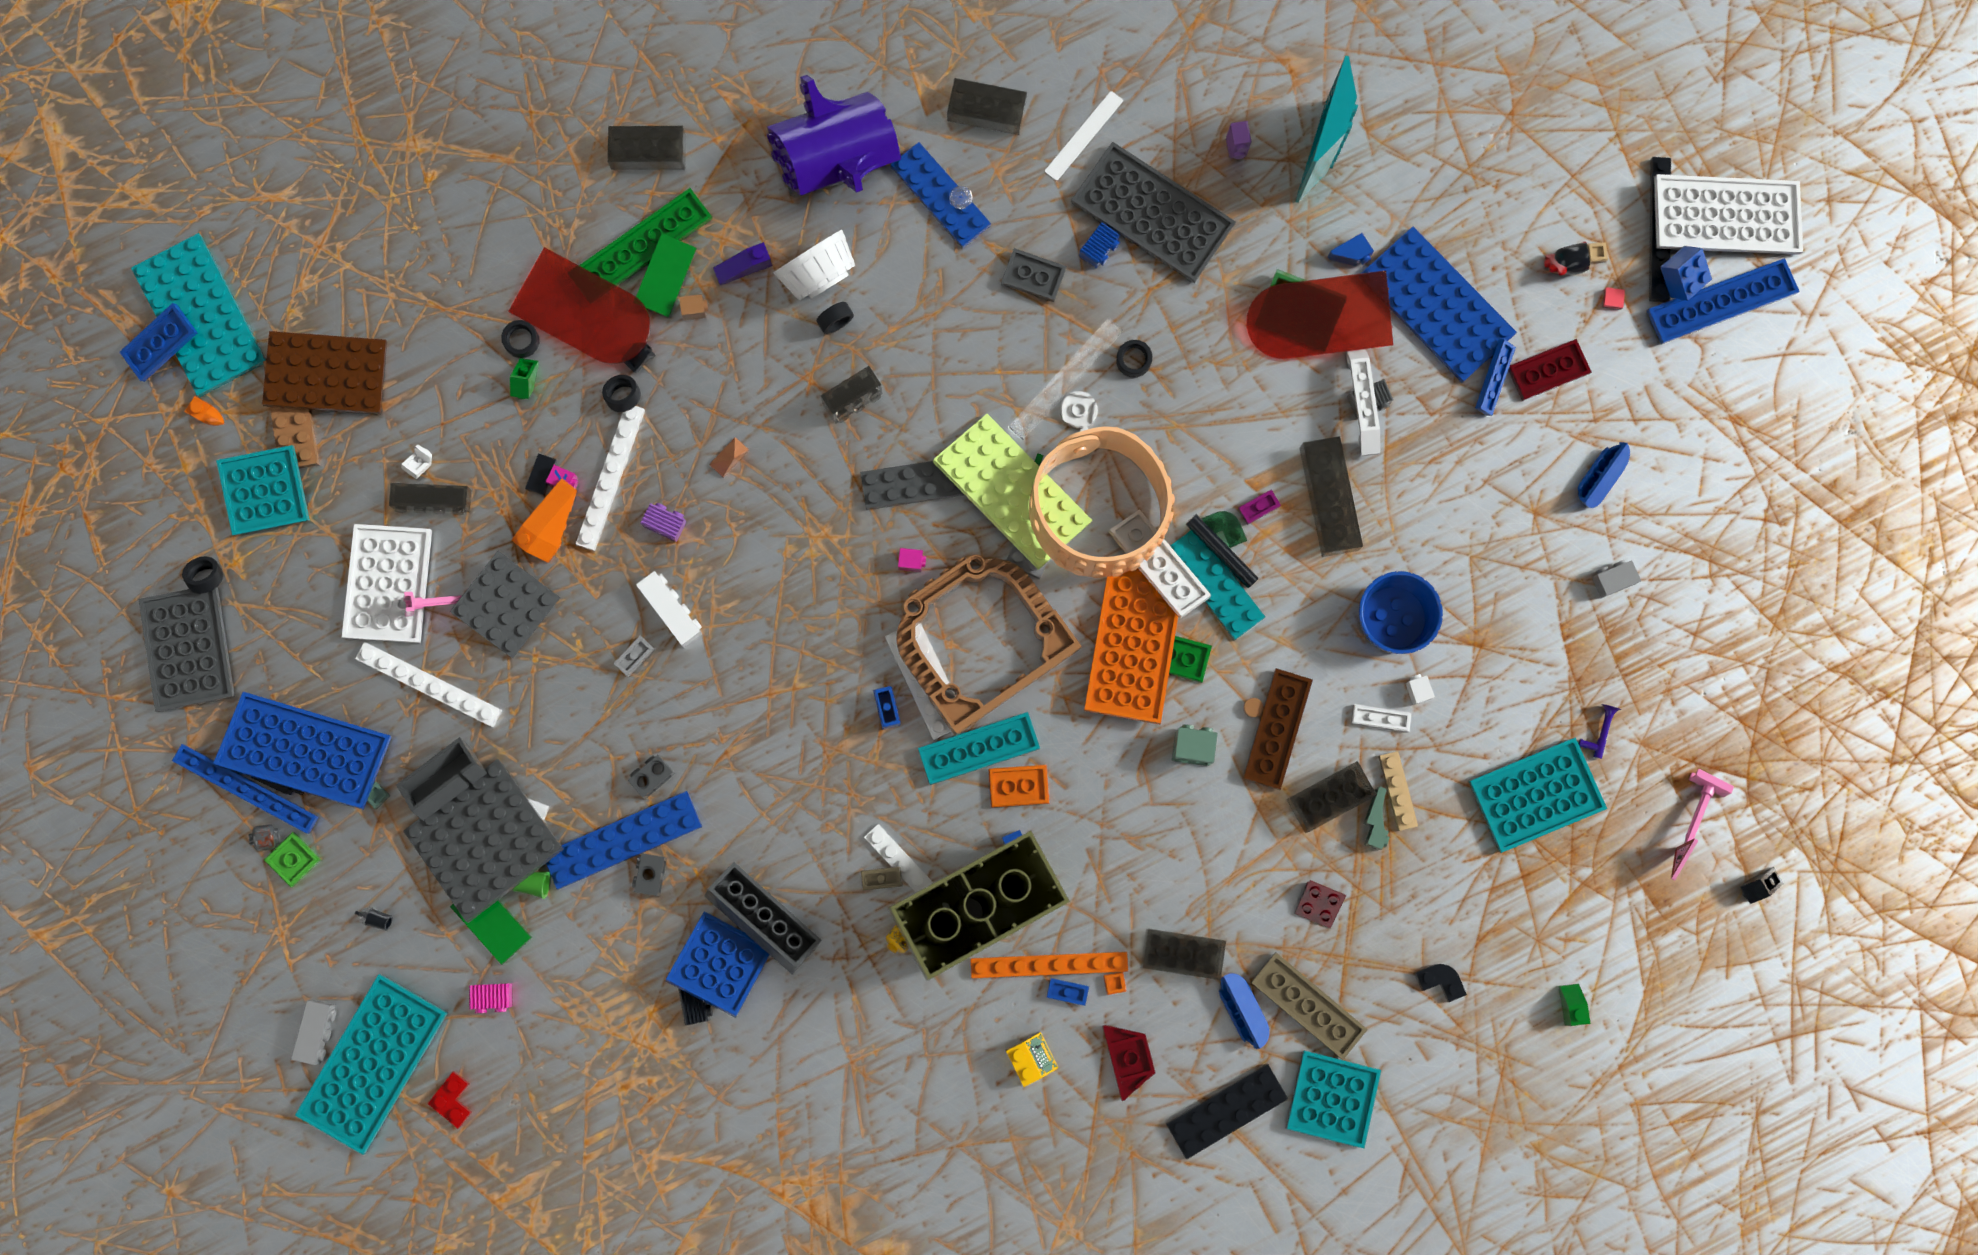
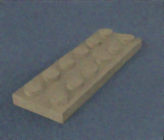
[1251,952,1368,1060]

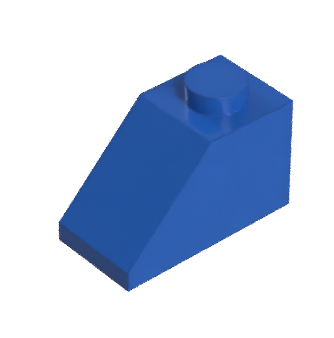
[1328,233,1374,266]

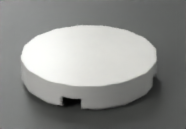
[1060,391,1098,429]

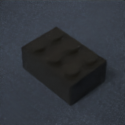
[821,366,883,424]

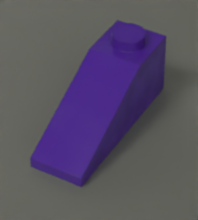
[713,242,772,286]

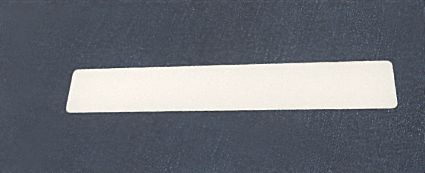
[1045,91,1123,181]

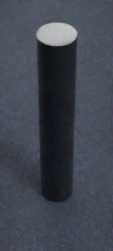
[1186,514,1259,588]

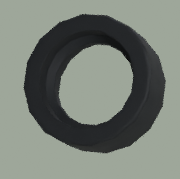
[816,302,854,334]
[501,320,540,358]
[1116,340,1152,378]
[602,375,641,412]
[182,556,223,594]

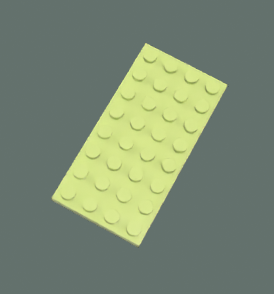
[933,414,1092,570]

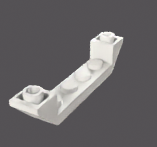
[1345,346,1380,456]

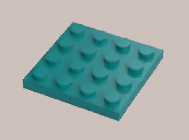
[216,445,310,536]
[1286,1050,1381,1148]

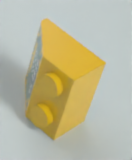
[1006,1032,1058,1087]

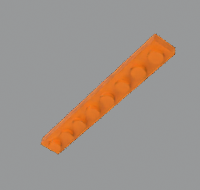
[971,952,1128,978]

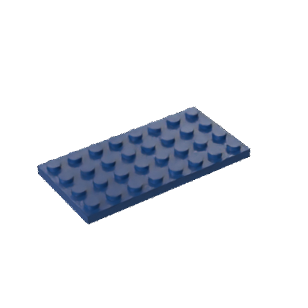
[1358,226,1517,383]
[213,692,392,810]

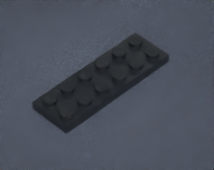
[1166,1064,1288,1160]

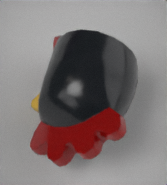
[1544,242,1590,276]

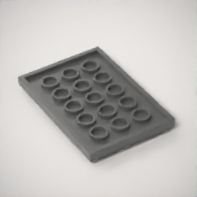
[138,587,235,712]

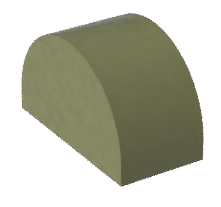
[888,831,1070,981]

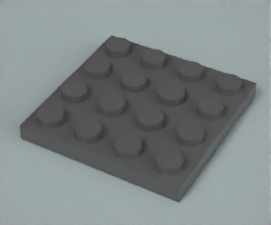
[450,551,560,658]

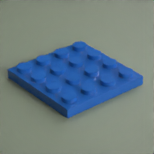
[665,912,770,1018]

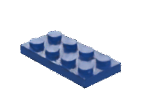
[120,303,198,382]

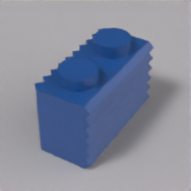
[1079,222,1120,268]
[873,686,901,730]

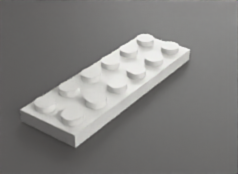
[1109,509,1211,619]
[885,623,956,740]

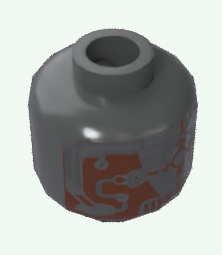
[249,824,279,851]

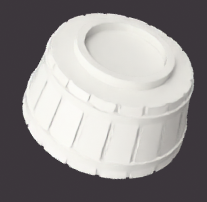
[773,230,855,301]

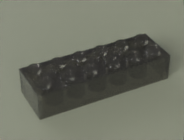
[1299,436,1363,557]

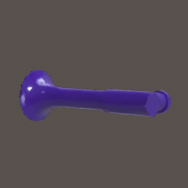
[1578,704,1622,759]

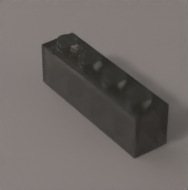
[389,483,472,515]

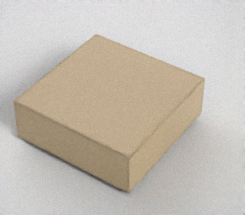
[1586,242,1608,263]

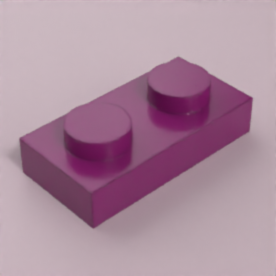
[1238,489,1281,525]

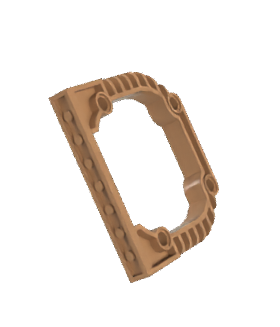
[897,555,1082,736]

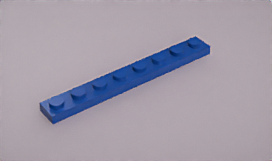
[172,744,319,834]

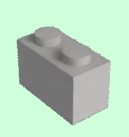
[1592,560,1641,598]

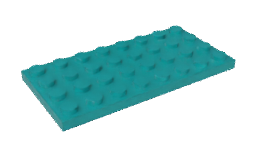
[131,233,266,398]
[295,974,448,1155]

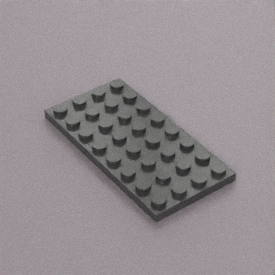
[1071,141,1236,283]

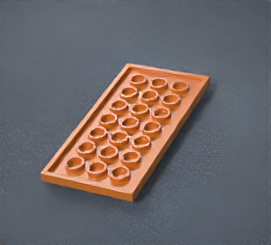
[1084,568,1178,725]

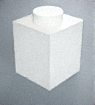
[1405,674,1435,705]

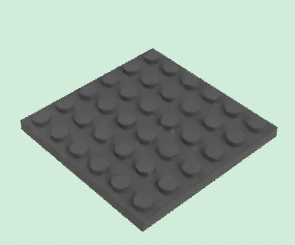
[403,759,564,923]

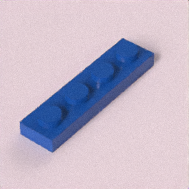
[1475,339,1516,416]

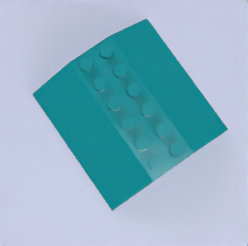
[1295,55,1358,202]

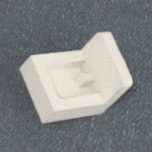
[401,445,432,479]

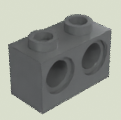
[628,755,675,799]

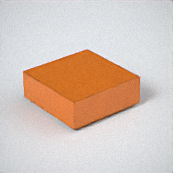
[1103,972,1127,995]

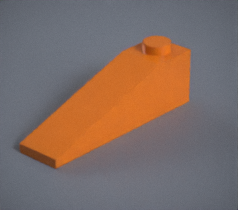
[511,479,577,563]

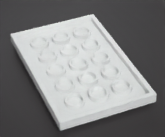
[342,524,432,643]

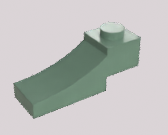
[1363,786,1390,850]

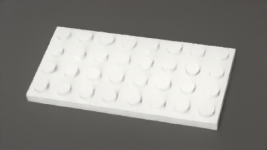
[1654,174,1803,255]

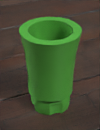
[512,872,551,899]

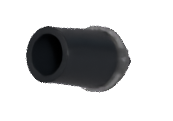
[355,907,393,931]

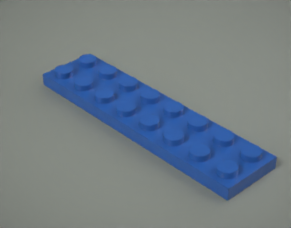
[1647,258,1800,345]
[546,791,702,890]

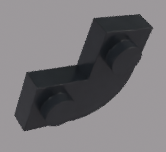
[1414,964,1467,1002]

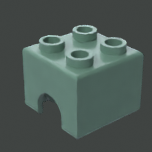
[1172,724,1218,766]

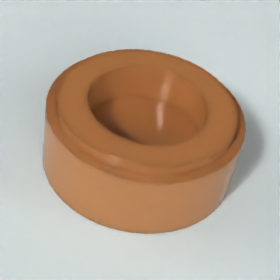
[1244,698,1264,718]

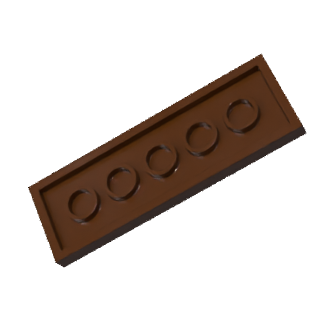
[1243,668,1313,790]

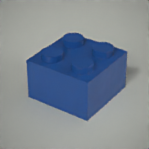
[1660,246,1712,301]

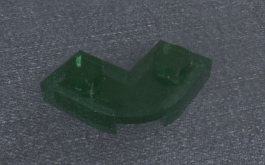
[1201,511,1247,548]

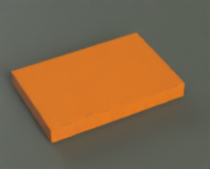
[989,765,1049,808]

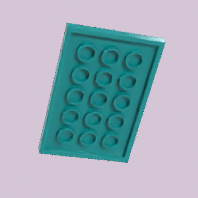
[1468,737,1607,853]

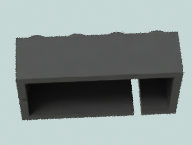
[396,737,487,821]

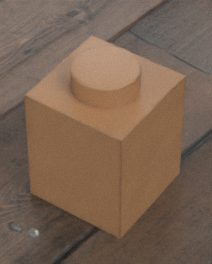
[679,294,709,321]

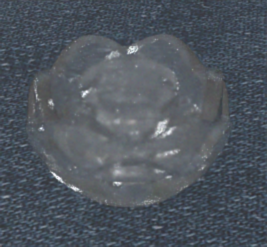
[949,186,972,209]

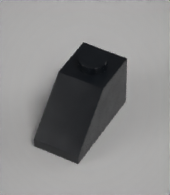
[1741,867,1783,904]

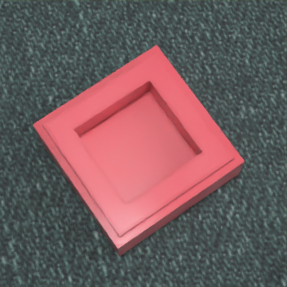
[1603,287,1625,309]

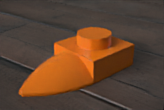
[184,396,224,426]

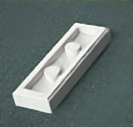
[1351,704,1411,732]

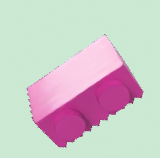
[469,983,513,1013]

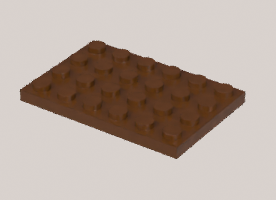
[262,331,387,414]

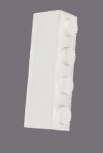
[636,571,702,648]

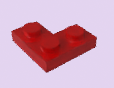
[427,1071,472,1129]

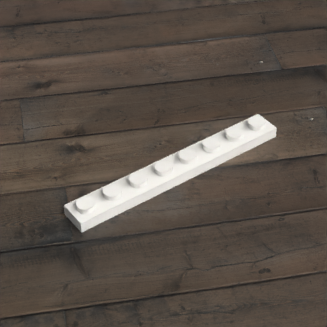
[576,406,645,551]
[355,642,502,727]

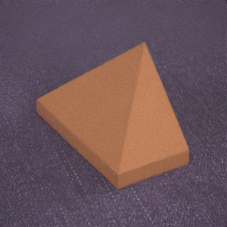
[709,437,749,478]

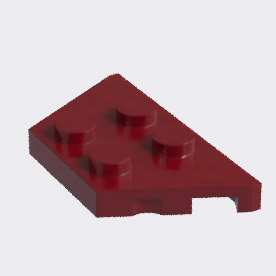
[1102,1025,1155,1101]

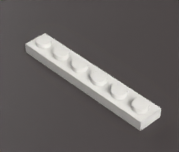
[864,824,950,909]

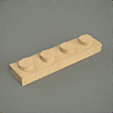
[1378,751,1418,831]

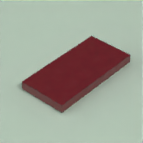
[1508,339,1592,401]

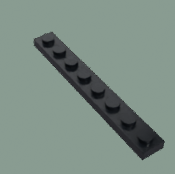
[1649,157,1671,302]

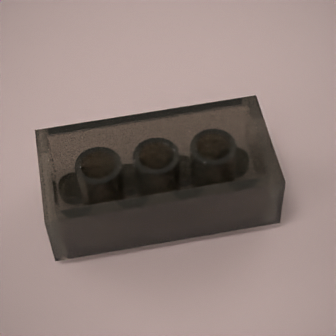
[947,78,1027,135]
[608,126,686,170]
[1287,761,1377,833]
[1141,929,1226,980]

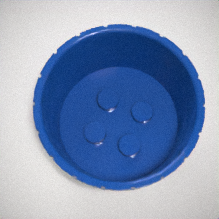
[1359,571,1443,654]

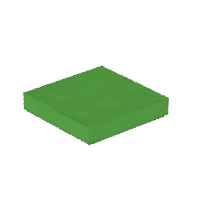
[264,832,321,888]

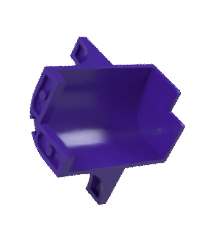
[767,75,901,196]

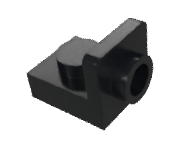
[622,342,655,373]

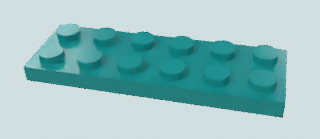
[1170,531,1265,641]
[918,712,1040,785]

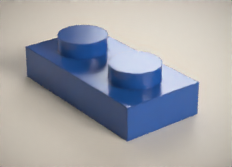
[1047,978,1089,1006]

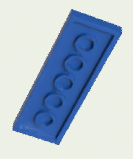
[891,142,991,249]

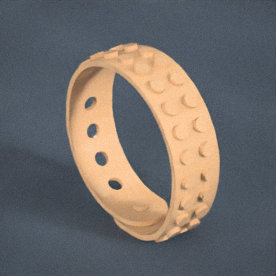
[1029,427,1175,578]

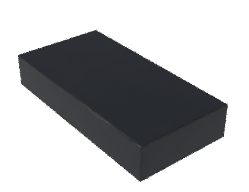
[525,453,557,496]

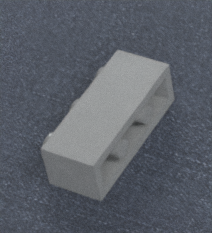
[291,1000,337,1065]

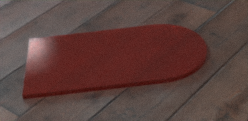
[508,247,651,364]
[1246,270,1393,359]

